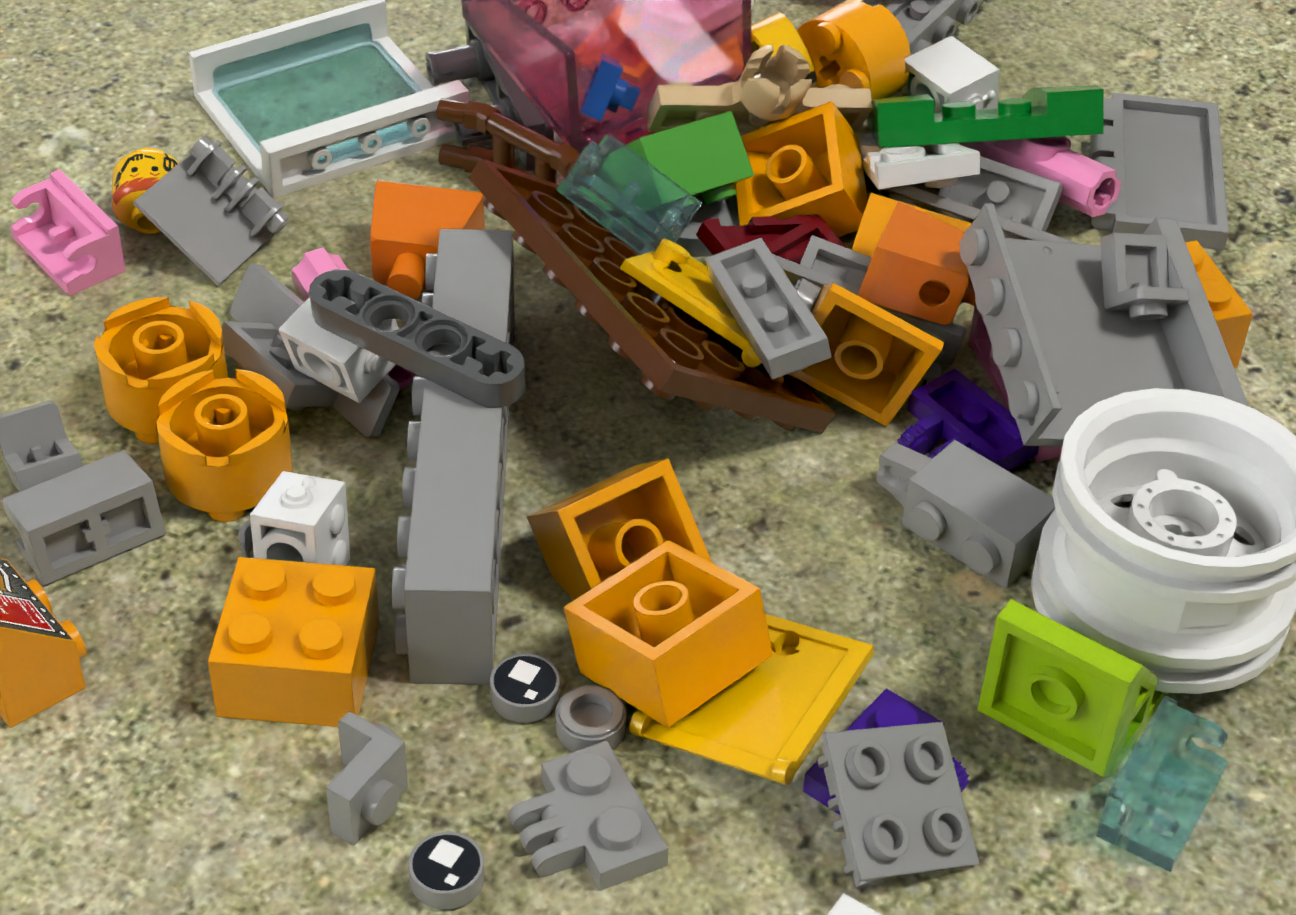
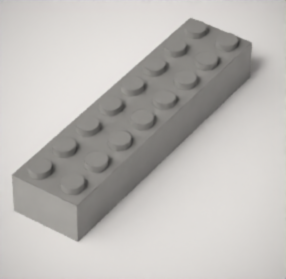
[392,229,515,685]

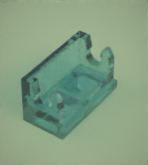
[556,134,702,255]
[1096,695,1228,872]

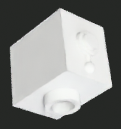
[902,36,999,113]
[278,297,399,403]
[250,471,351,566]

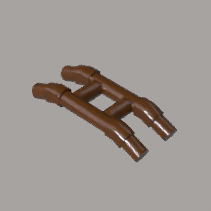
[437,98,599,195]

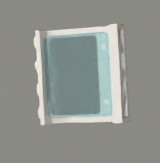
[189,0,469,198]

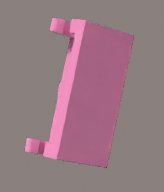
[10,169,126,296]

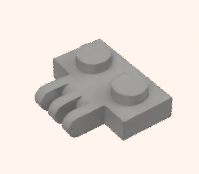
[508,741,669,891]

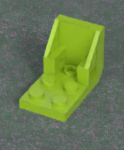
[977,599,1170,777]

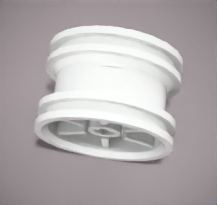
[1031,388,1296,694]

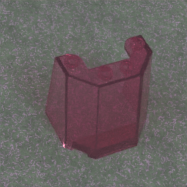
[461,0,752,161]

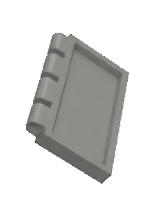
[1090,93,1229,250]

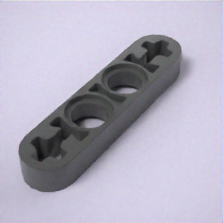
[309,269,526,408]

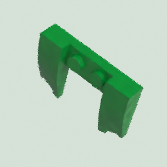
[866,85,1104,148]

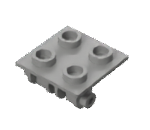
[133,136,289,286]
[817,722,980,889]

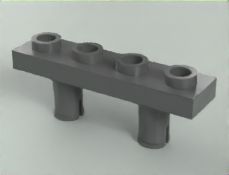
[425,6,554,171]

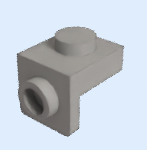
[1100,232,1190,321]
[0,400,83,492]
[326,712,408,846]

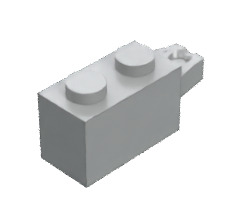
[876,440,1055,589]

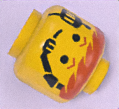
[112,147,180,234]

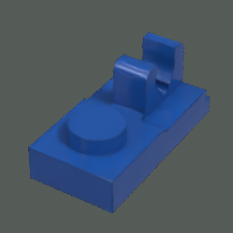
[580,53,641,121]

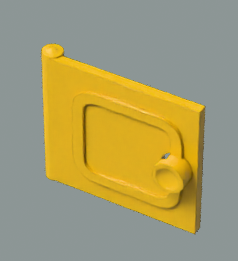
[620,239,762,367]
[629,614,875,786]

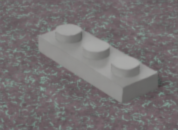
[705,238,832,380]

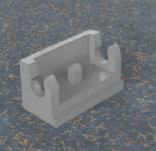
[1,450,166,586]

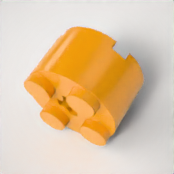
[797,0,911,100]
[94,297,228,444]
[156,369,294,522]

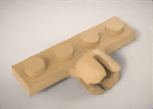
[645,45,873,133]

